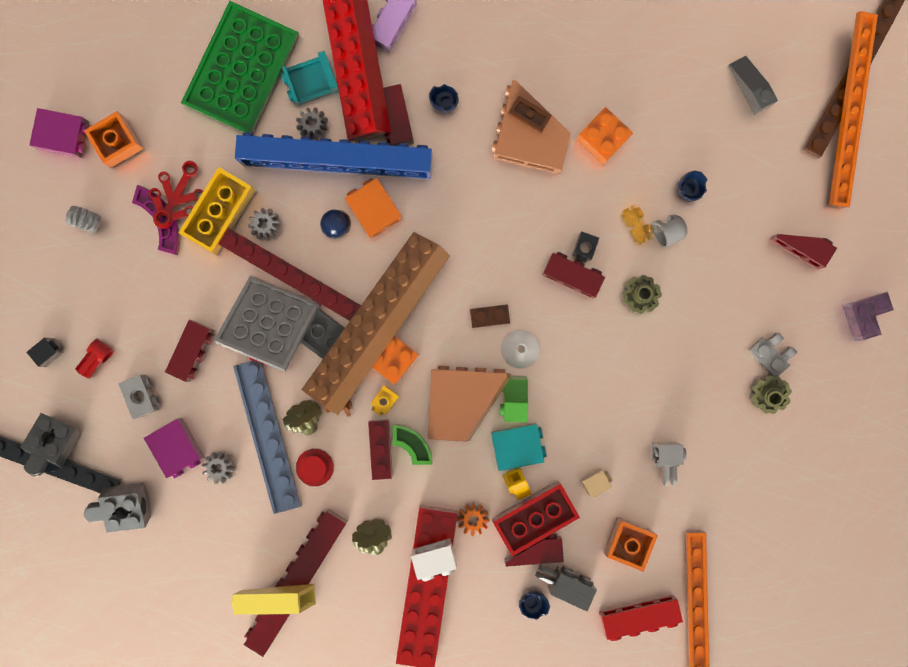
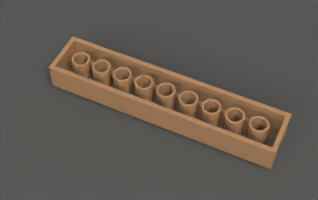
[301,232,450,415]

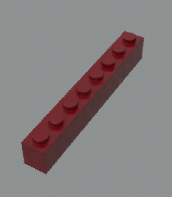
[219,228,361,321]
[244,509,348,657]

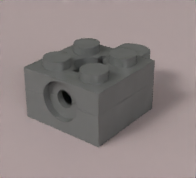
[20,413,81,477]
[84,482,151,533]
[535,564,597,611]

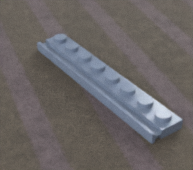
[233,360,302,514]

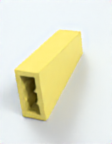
[231,584,316,615]

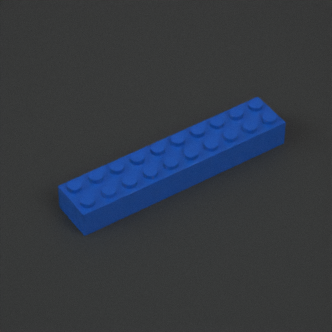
[235,133,433,179]

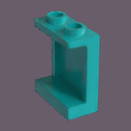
[280,50,339,107]
[491,423,547,471]

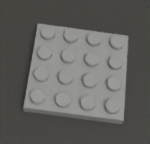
[214,276,320,372]

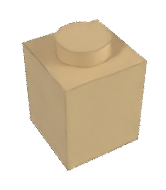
[580,469,612,498]

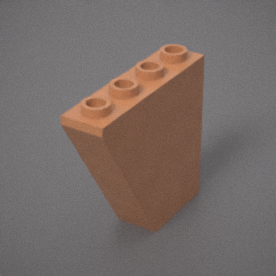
[492,80,571,174]
[428,366,511,442]

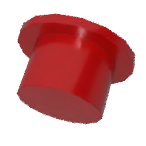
[296,448,334,487]

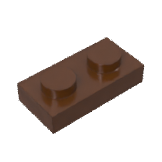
[508,96,552,133]
[470,304,510,328]

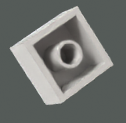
[411,539,457,581]

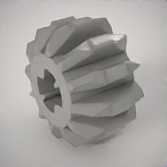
[296,107,329,140]
[65,206,101,233]
[248,208,281,241]
[202,451,235,484]

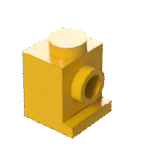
[371,385,400,416]
[502,467,532,501]

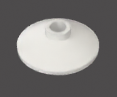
[502,330,540,368]

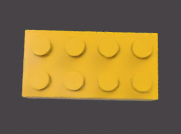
[178,167,256,255]

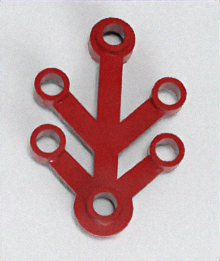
[149,161,203,229]

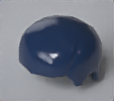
[429,84,459,113]
[678,170,708,202]
[320,209,351,239]
[519,590,550,620]

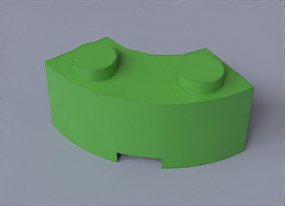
[500,375,528,422]
[393,424,433,465]

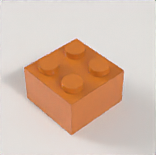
[576,107,633,165]
[84,111,144,168]
[372,335,419,385]
[604,518,658,572]

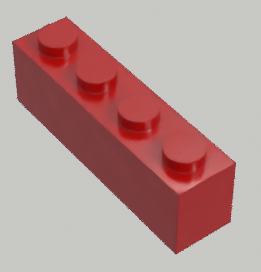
[599,595,683,641]

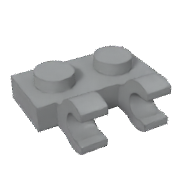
[748,332,797,376]

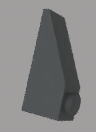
[728,56,778,115]

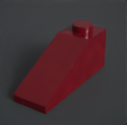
[770,234,837,269]
[504,533,564,567]

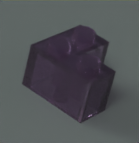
[842,292,894,341]

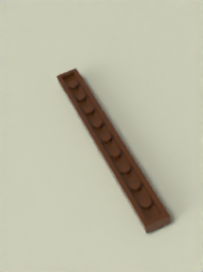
[802,0,905,158]

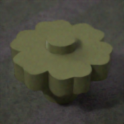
[622,275,662,314]
[751,374,792,414]
[283,400,322,435]
[352,519,392,555]

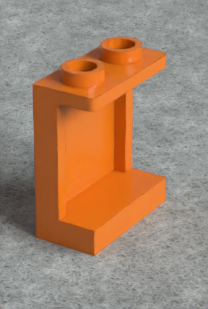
[345,178,403,239]

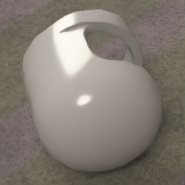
[651,215,687,247]

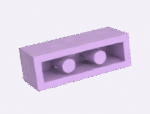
[372,0,417,53]

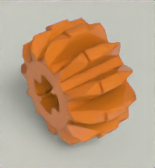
[457,502,490,536]

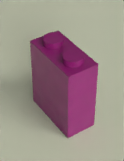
[29,108,90,158]
[144,418,204,479]

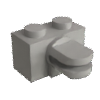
[652,442,687,485]

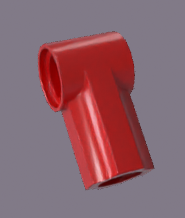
[75,338,114,379]

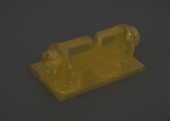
[622,205,653,245]

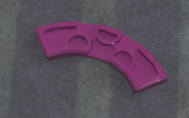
[132,185,180,255]

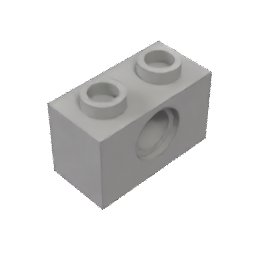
[118,375,160,419]

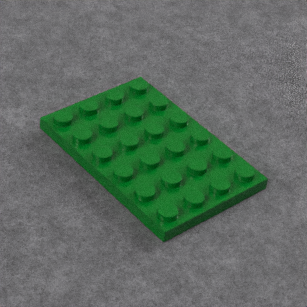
[181,1,299,133]

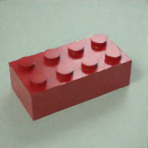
[492,481,580,557]

